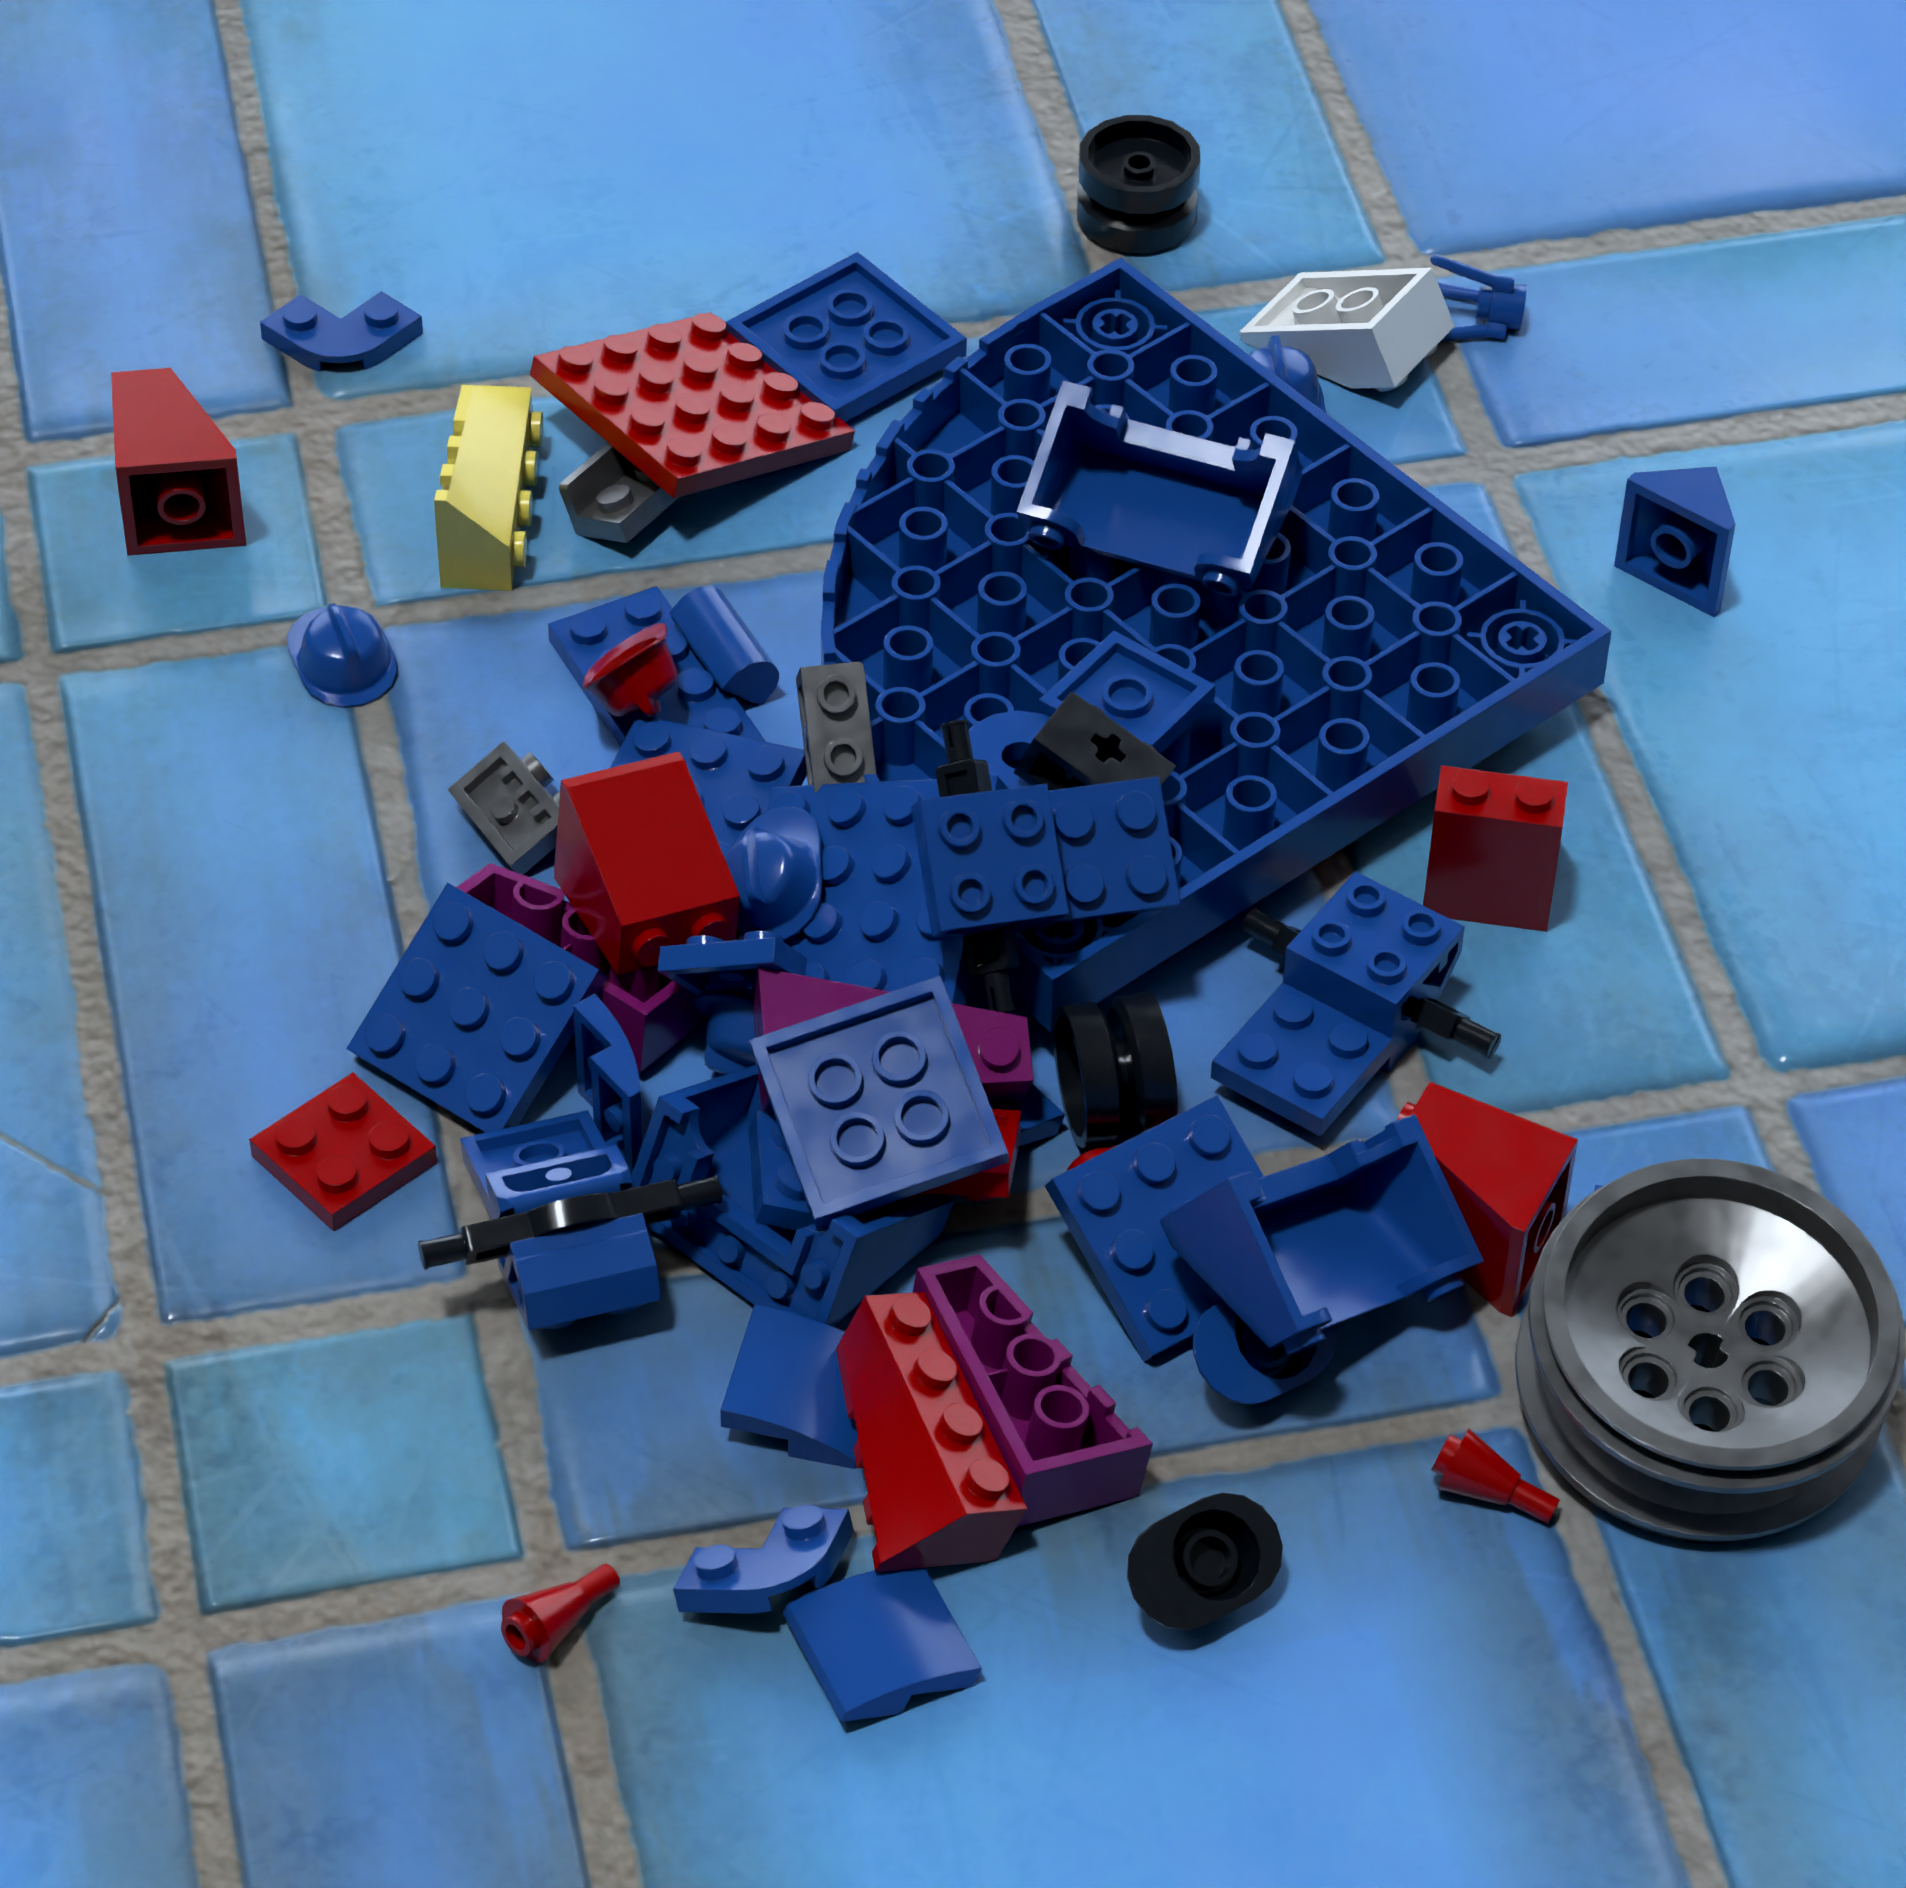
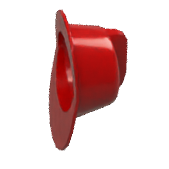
[581,623,678,717]

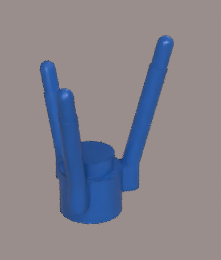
[1430,254,1527,342]

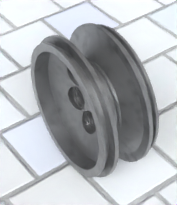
[1515,1159,1905,1543]

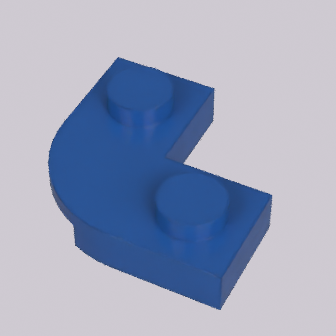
[260,291,423,372]
[673,1505,854,1614]

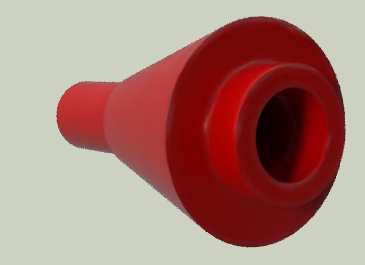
[1431,1428,1560,1524]
[501,1564,620,1662]

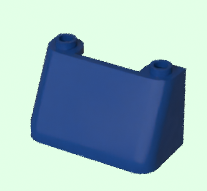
[1016,380,1302,596]
[631,1065,954,1327]
[1160,1114,1484,1356]

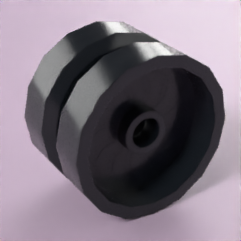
[1077,115,1201,253]
[1053,992,1178,1148]

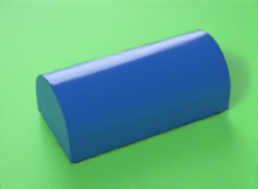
[669,586,779,705]

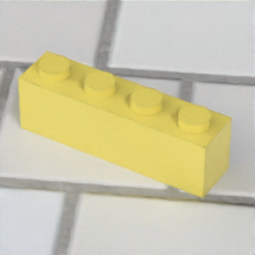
[434,385,543,591]

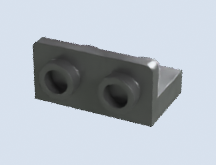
[559,443,679,543]
[796,662,876,793]
[447,741,560,875]

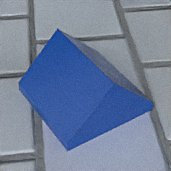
[1614,466,1736,617]

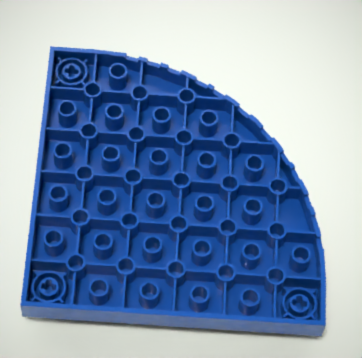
[821,257,1612,1032]

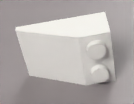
[1239,268,1455,392]

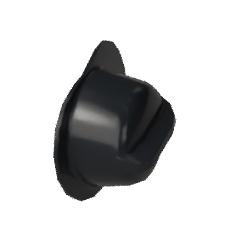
[1127,1493,1283,1631]

